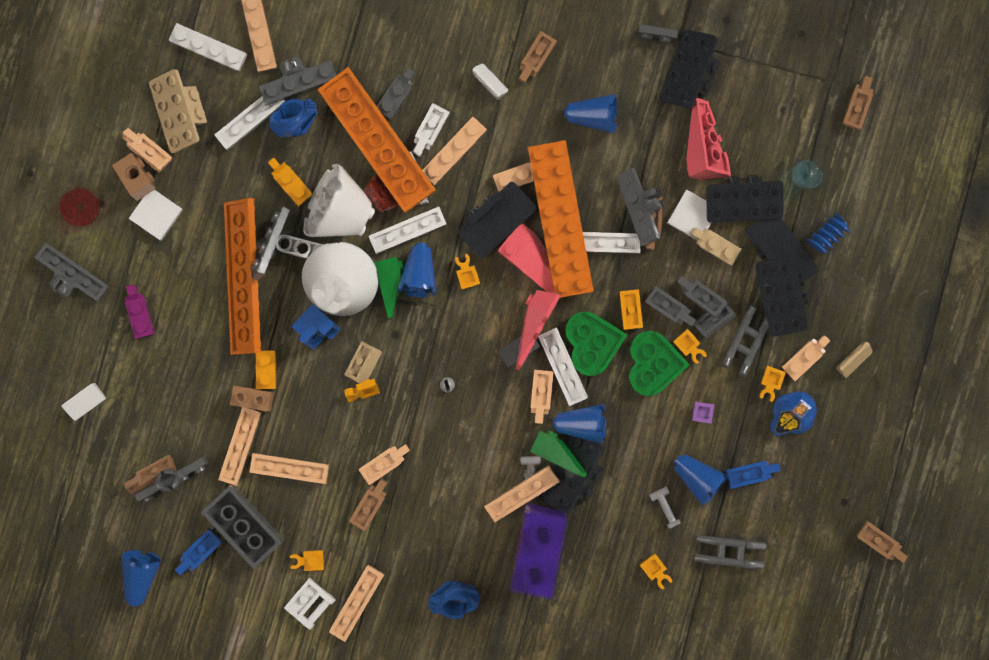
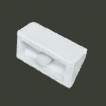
[472,64,508,100]
[61,383,106,421]

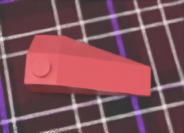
[686,98,731,180]
[498,223,554,293]
[515,290,560,371]

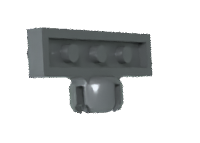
[259,57,336,105]
[616,168,664,246]
[251,207,290,281]
[34,243,110,302]
[134,457,209,503]

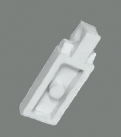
[413,103,450,157]

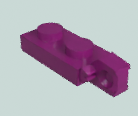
[125,284,154,339]

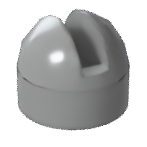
[440,377,455,393]

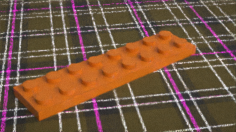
[317,67,437,213]
[528,140,594,298]
[224,198,261,355]

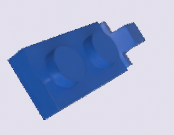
[725,461,781,489]
[175,528,223,575]

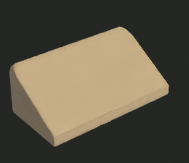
[344,341,382,383]
[836,342,873,378]

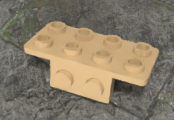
[149,69,207,153]

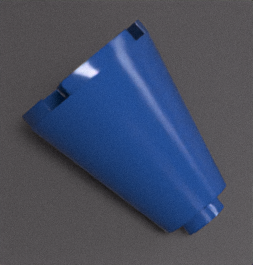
[564,94,618,133]
[398,243,436,298]
[553,405,606,443]
[673,454,728,506]
[121,550,161,607]

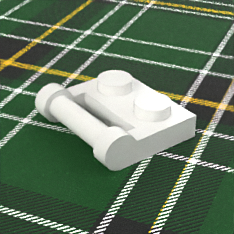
[284,578,336,630]

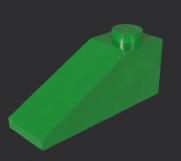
[374,257,404,319]
[530,430,587,477]

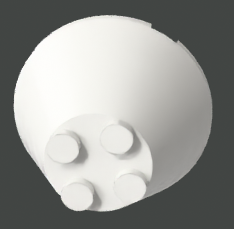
[304,164,374,237]
[302,242,378,316]

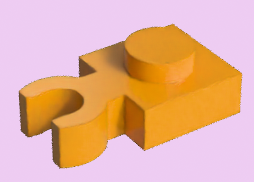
[455,254,480,290]
[673,329,707,364]
[759,366,786,402]
[344,379,380,402]
[290,550,324,571]
[639,553,672,589]

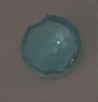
[792,160,823,189]

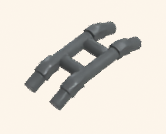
[721,304,769,377]
[695,535,766,569]

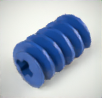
[807,213,850,254]

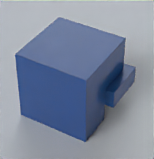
[291,304,341,350]

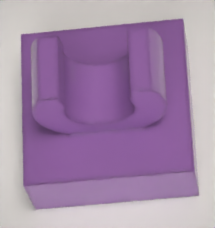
[692,401,714,424]

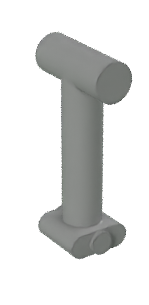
[521,456,540,479]
[649,487,681,529]

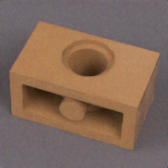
[112,153,156,201]
[230,386,274,412]

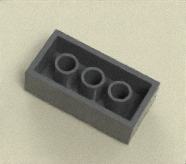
[201,484,285,569]

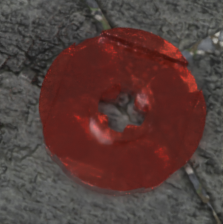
[364,175,399,212]
[60,188,100,227]

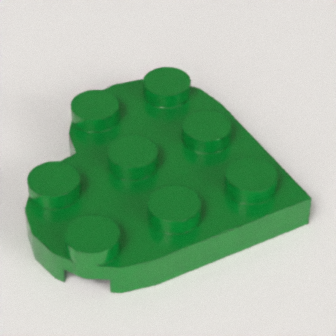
[565,312,627,376]
[628,331,689,396]

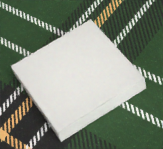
[129,190,183,241]
[667,190,711,241]

